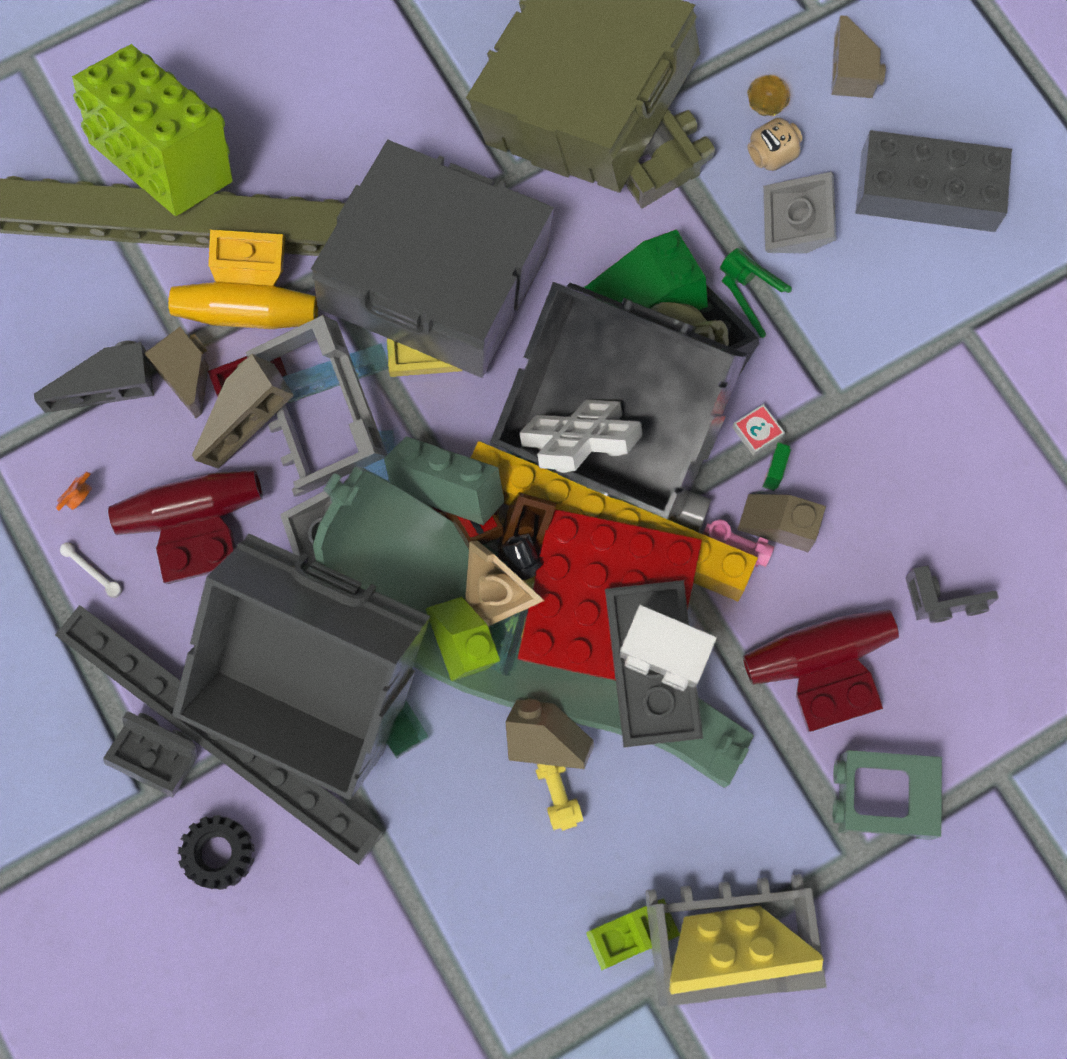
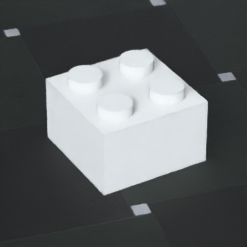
[620,605,717,691]

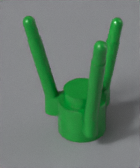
[720,248,792,338]

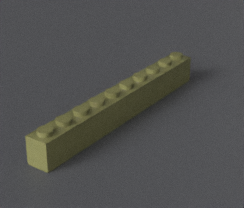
[0,176,345,256]

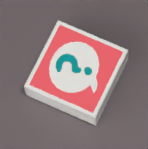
[732,404,785,456]

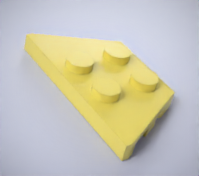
[669,906,824,994]

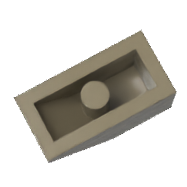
[831,15,886,98]
[145,327,209,418]
[737,494,826,552]
[505,699,594,769]

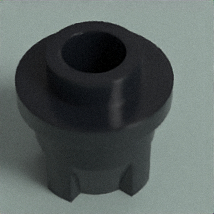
[501,534,544,580]

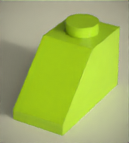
[425,597,500,682]

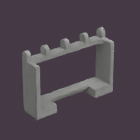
[246,315,387,497]
[645,874,827,1006]

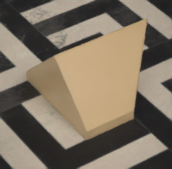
[465,540,544,626]

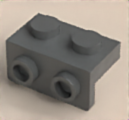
[103,711,197,798]

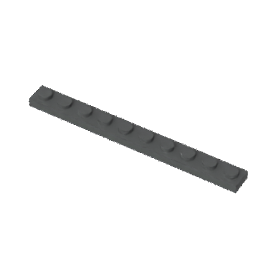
[55,605,383,866]

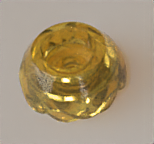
[747,74,790,116]

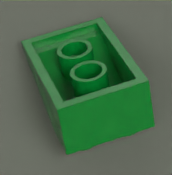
[584,229,707,310]

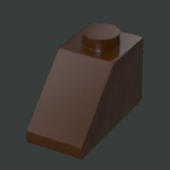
[497,492,556,561]

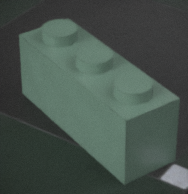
[384,436,505,525]

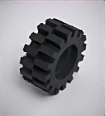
[178,815,255,890]

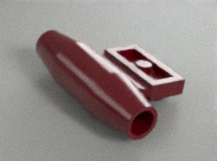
[108,470,263,584]
[742,609,899,732]

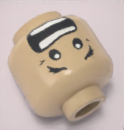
[748,118,802,171]

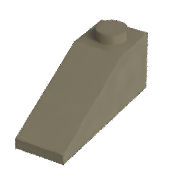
[192,354,294,469]

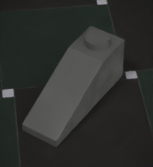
[34,341,154,413]

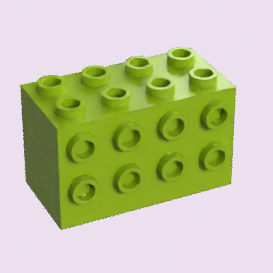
[72,44,233,217]

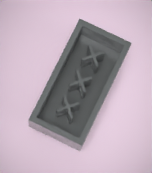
[855,130,1012,232]

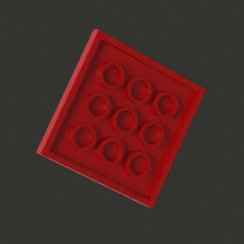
[517,509,702,681]

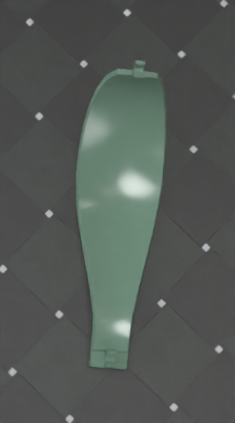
[313,466,754,788]

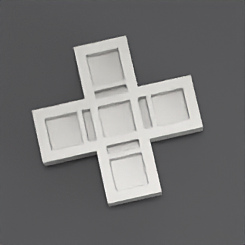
[520,400,643,472]

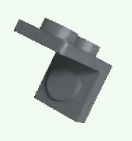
[905,565,999,623]

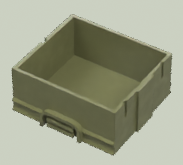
[466,0,700,193]

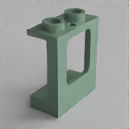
[832,750,942,840]

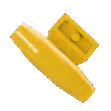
[168,230,318,329]

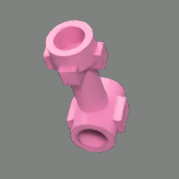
[703,519,774,567]

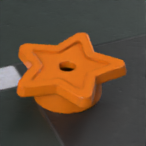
[56,471,92,511]

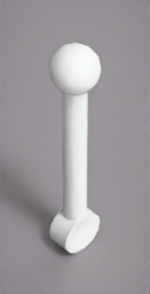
[60,543,122,598]

